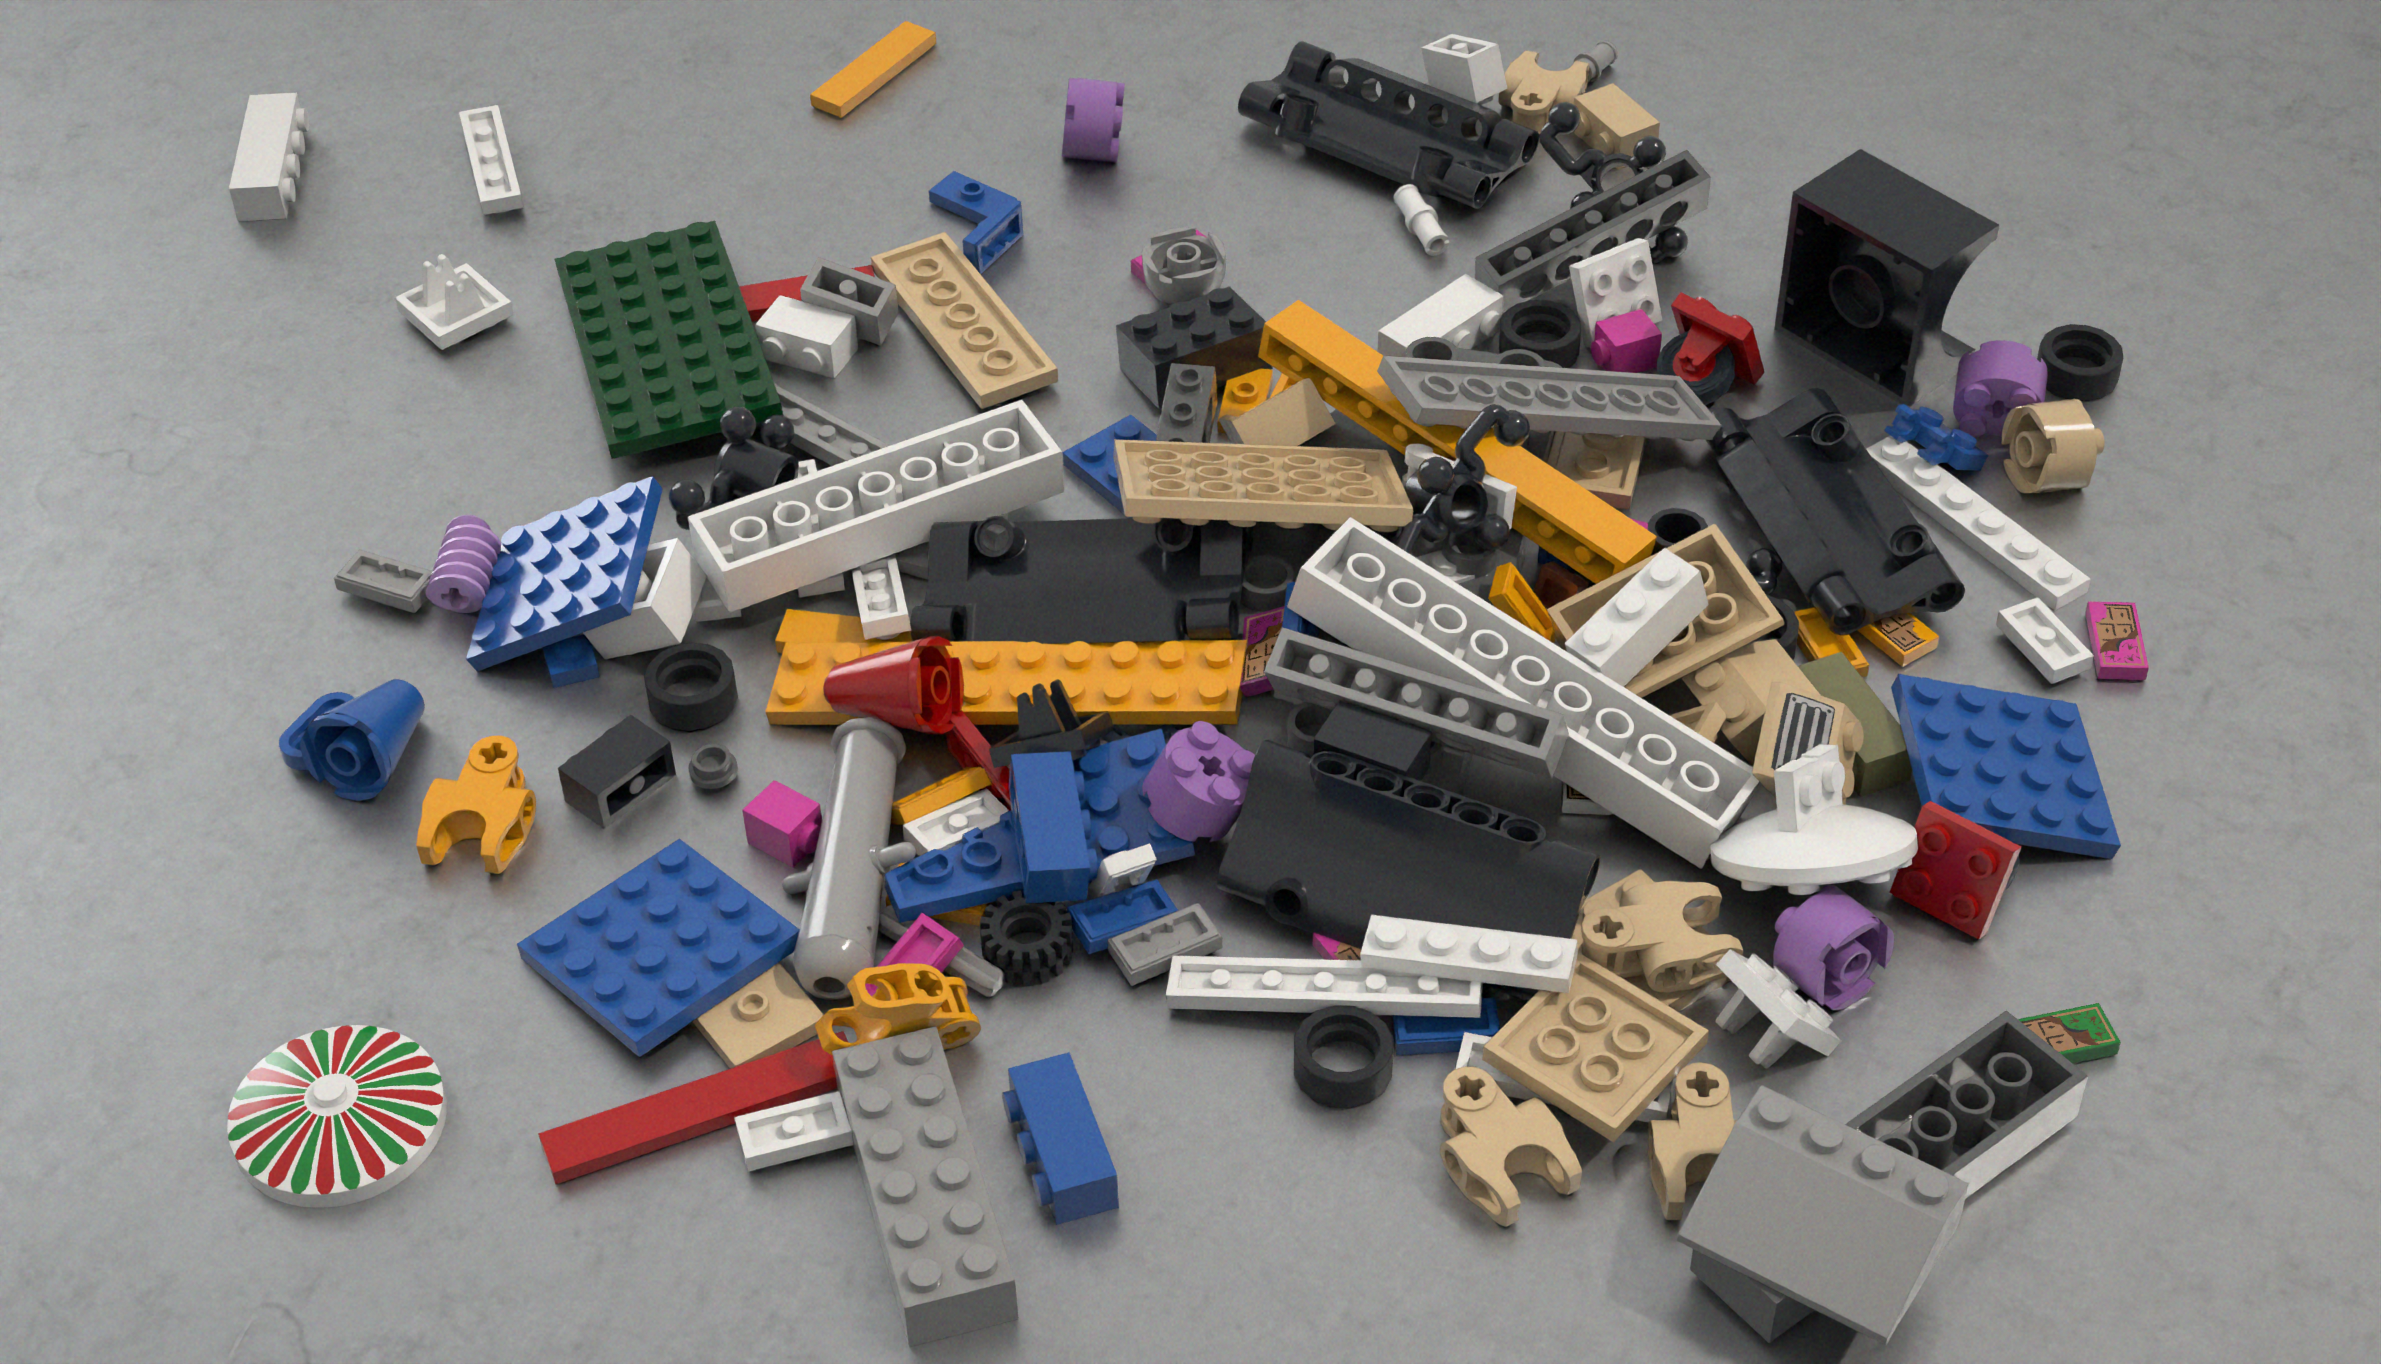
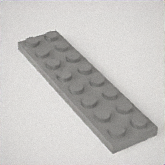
[1377,356,1722,441]

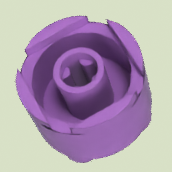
[1062,78,1125,163]
[1953,340,2048,438]
[1142,721,1255,842]
[1773,884,1894,1010]

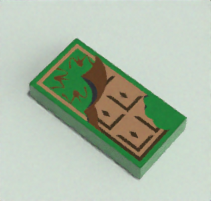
[2018,1003,2121,1063]

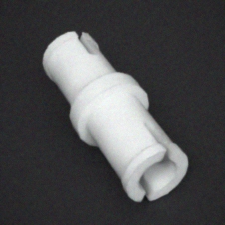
[1394,184,1450,256]

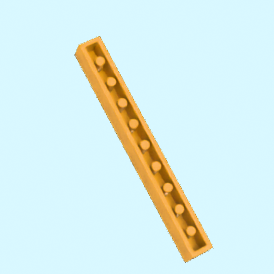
[1258,300,1657,584]

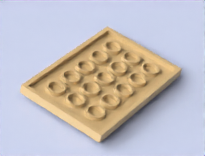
[1113,439,1413,532]

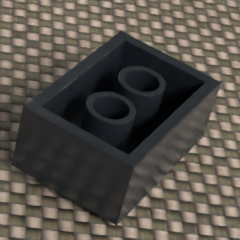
[1116,286,1273,409]

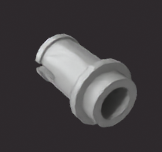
[1573,40,1618,83]

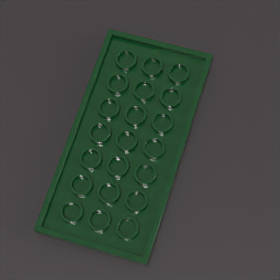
[554,220,784,459]

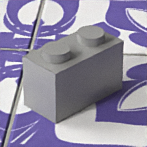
[800,257,899,346]

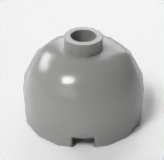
[1142,227,1226,305]

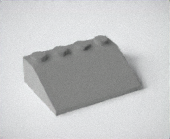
[1677,1085,1969,1345]

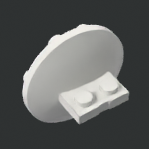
[1710,744,1918,895]

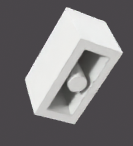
[1421,34,1507,105]
[755,295,858,379]

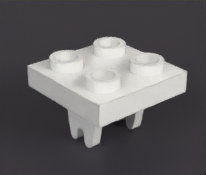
[1569,238,1662,348]
[395,254,514,350]
[1715,949,1842,1069]

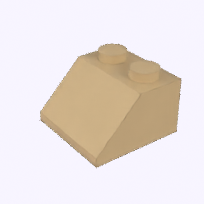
[1681,639,1820,765]

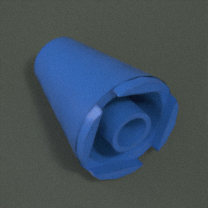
[300,679,425,801]

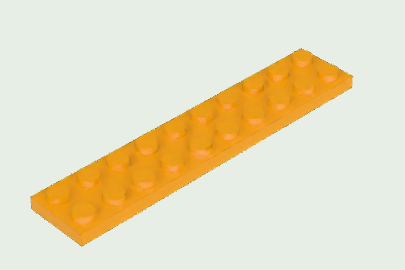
[765,640,1247,725]

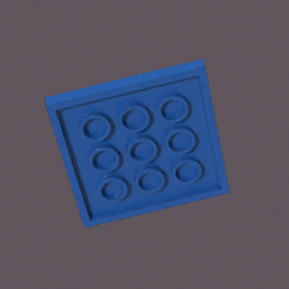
[466,476,663,671]
[1891,674,2121,859]
[517,839,800,1057]

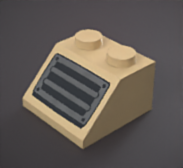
[1752,681,1864,805]

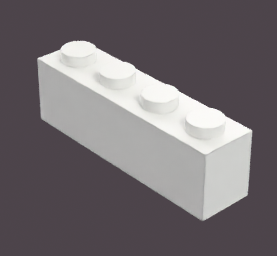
[229,92,309,222]

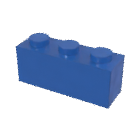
[1008,751,1098,903]
[1002,1052,1119,1225]

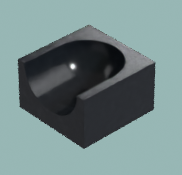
[1774,149,1999,407]

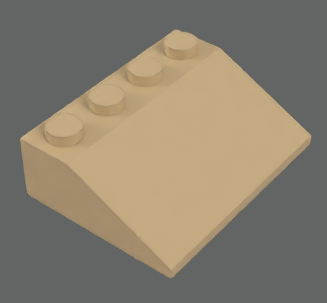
[1547,524,1784,698]

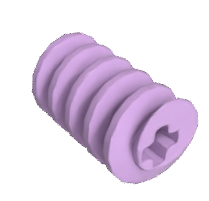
[426,515,501,613]

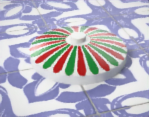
[227,1025,447,1208]

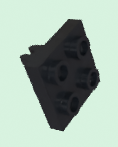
[989,679,1114,768]

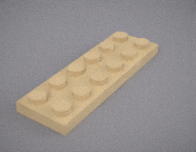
[871,232,1058,409]

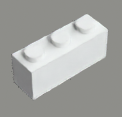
[1378,274,1503,357]
[1565,548,1709,687]

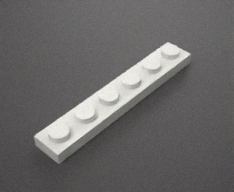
[1866,436,2091,611]
[1166,956,1483,1018]

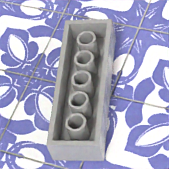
[832,1026,1019,1347]

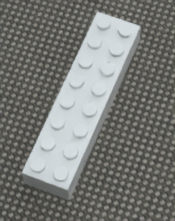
[688,400,1064,613]

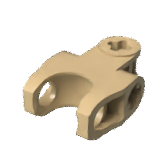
[1498,50,1590,142]
[1578,881,1743,992]
[1648,1062,1737,1220]
[1440,1066,1582,1227]

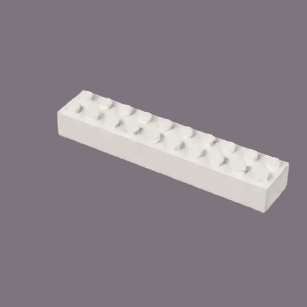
[1287,517,1760,869]

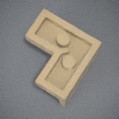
[1219,378,1336,446]

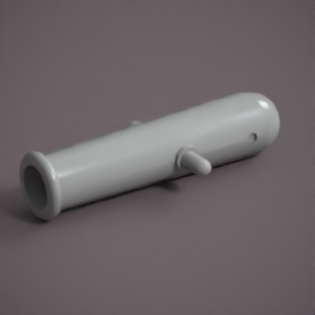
[782,717,916,1001]

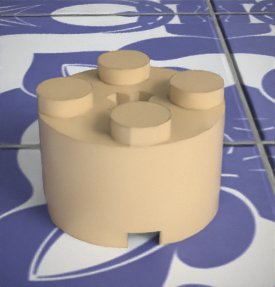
[2002,399,2104,493]

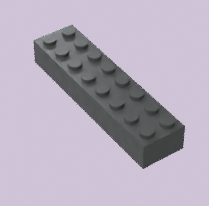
[1690,1010,2088,1343]

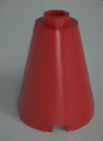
[823,636,964,734]

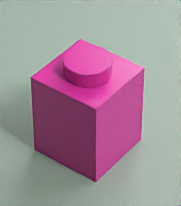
[1591,309,1662,373]
[742,780,822,868]

